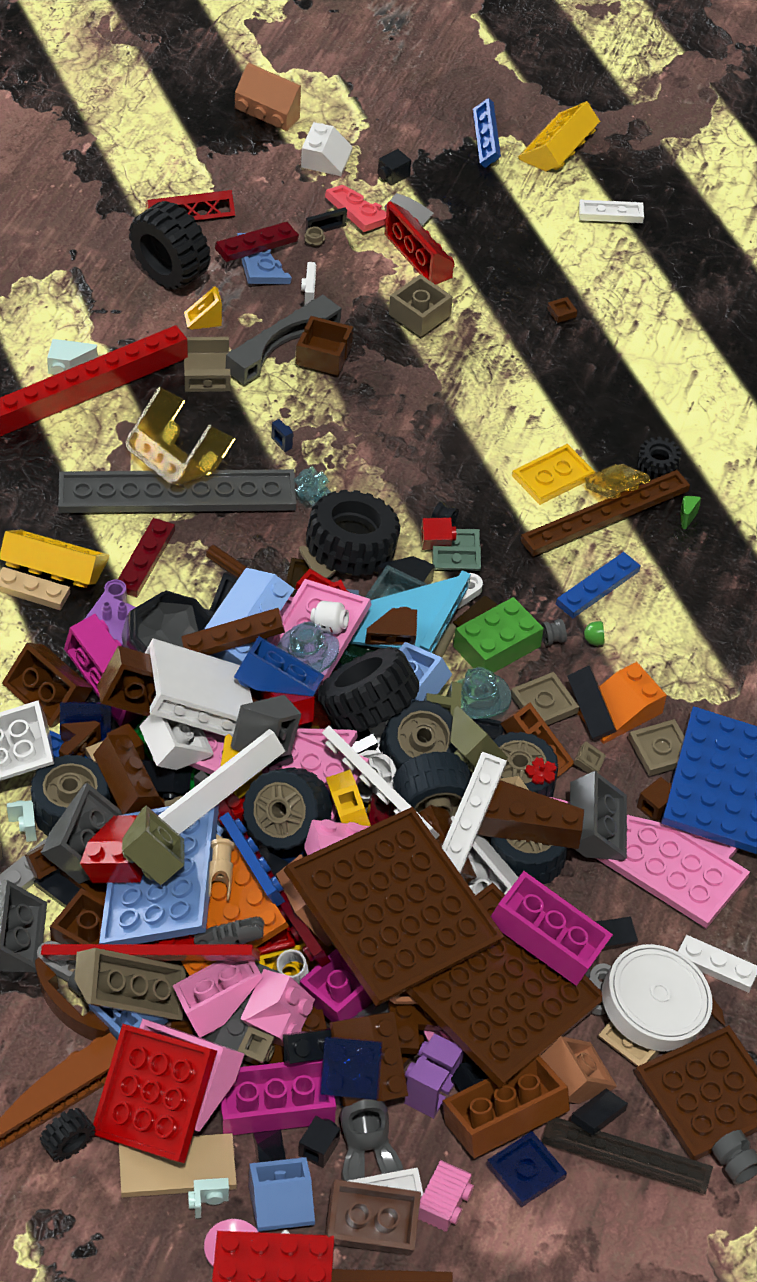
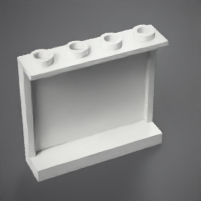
[145,638,253,737]

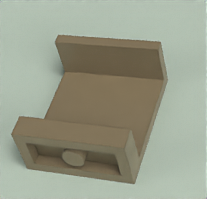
[184,337,230,392]

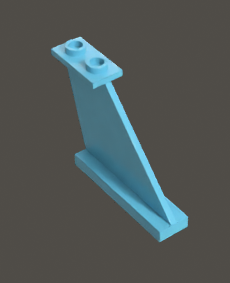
[349,570,471,653]

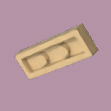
[0,567,70,611]

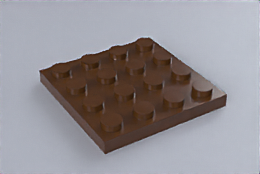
[635,1025,757,1162]

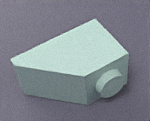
[47,339,98,375]

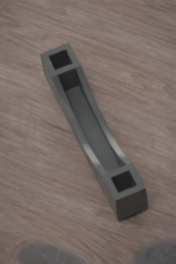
[225,295,341,385]

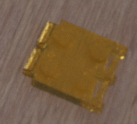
[584,464,650,499]

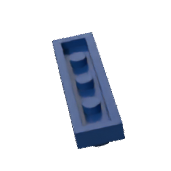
[473,98,501,168]
[556,552,641,619]
[220,812,285,906]

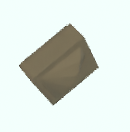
[573,741,606,774]

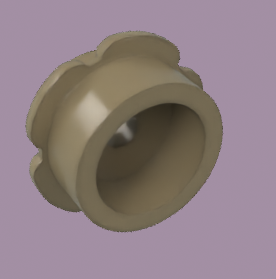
[304,227,325,247]

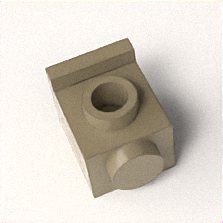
[238,1026,275,1065]

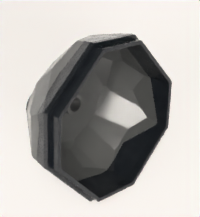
[121,590,213,657]

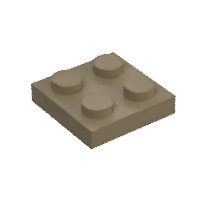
[510,672,579,725]
[628,719,684,776]

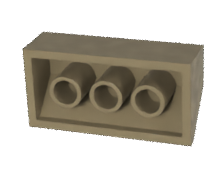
[74,948,186,1021]

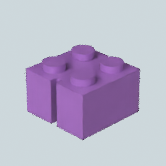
[404,1033,464,1119]

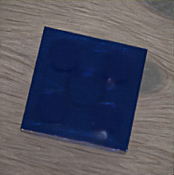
[321,1036,383,1100]
[487,1131,567,1207]

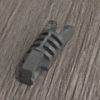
[194,917,265,944]

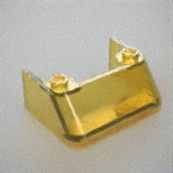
[126,387,235,486]

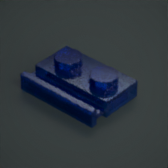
[60,702,112,740]

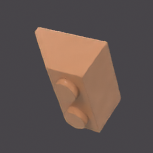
[540,1036,617,1104]

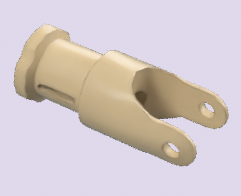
[208,838,235,901]

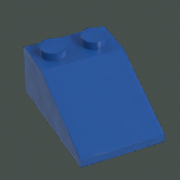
[234,636,324,696]

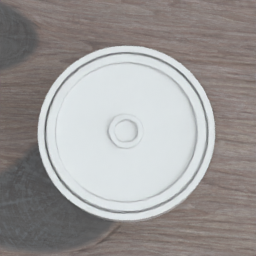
[602,944,712,1051]

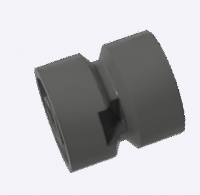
[712,1130,757,1184]

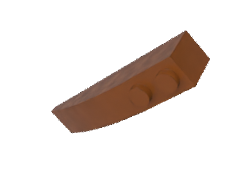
[0,1032,117,1150]

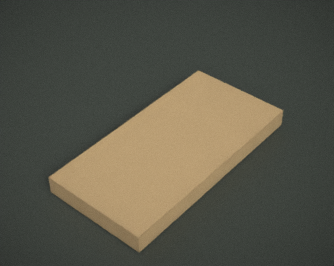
[119,1133,237,1198]

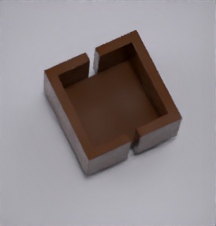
[296,316,353,376]

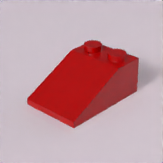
[80,815,143,883]

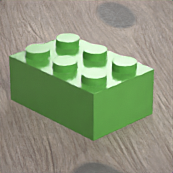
[453,597,544,679]

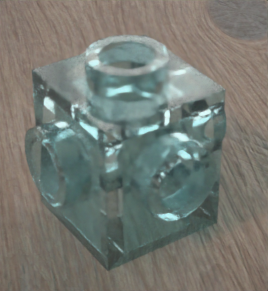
[294,466,331,506]

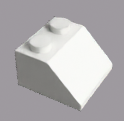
[301,122,353,176]
[139,714,214,770]

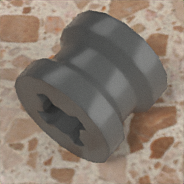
[541,619,567,646]

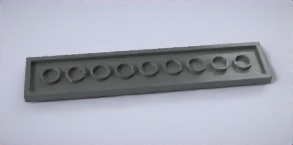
[58,469,296,513]

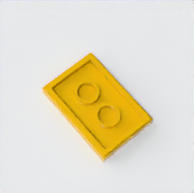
[512,444,596,505]

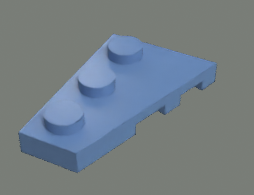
[237,233,292,284]

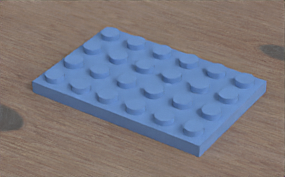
[99,804,219,944]

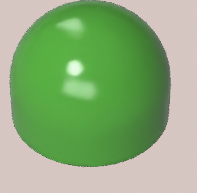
[584,621,605,646]

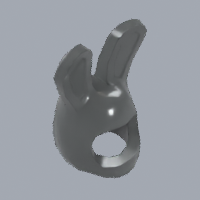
[340,1099,403,1181]

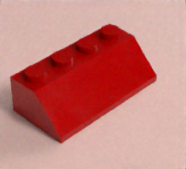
[385,201,455,285]

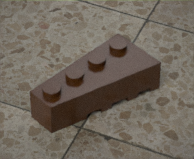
[477,780,584,849]

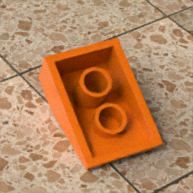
[577,662,667,744]

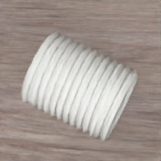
[276,949,309,986]

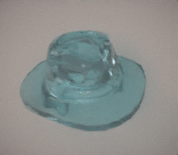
[277,621,339,673]
[456,667,512,719]

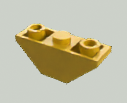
[326,769,371,826]

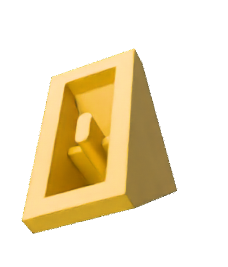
[184,286,222,330]

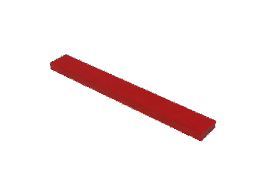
[41,944,260,961]

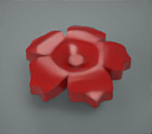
[525,757,557,784]

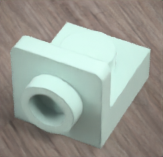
[7,800,37,842]
[188,1178,229,1218]

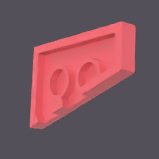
[325,185,386,232]

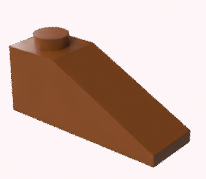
[500,702,574,777]

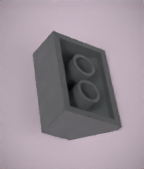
[570,771,627,860]
[0,880,47,973]

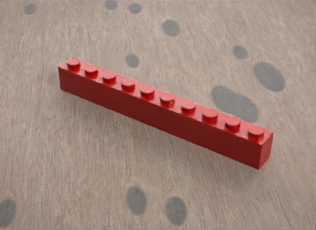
[0,325,188,436]

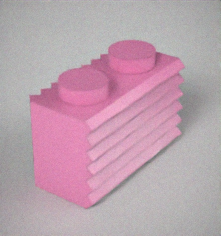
[418,1160,474,1232]

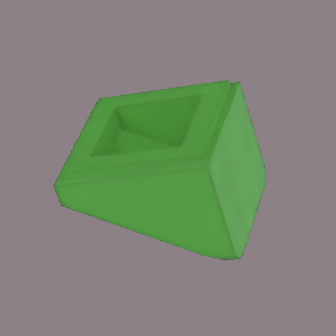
[680,496,701,529]

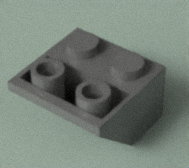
[231,695,301,757]

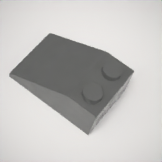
[41,783,122,884]

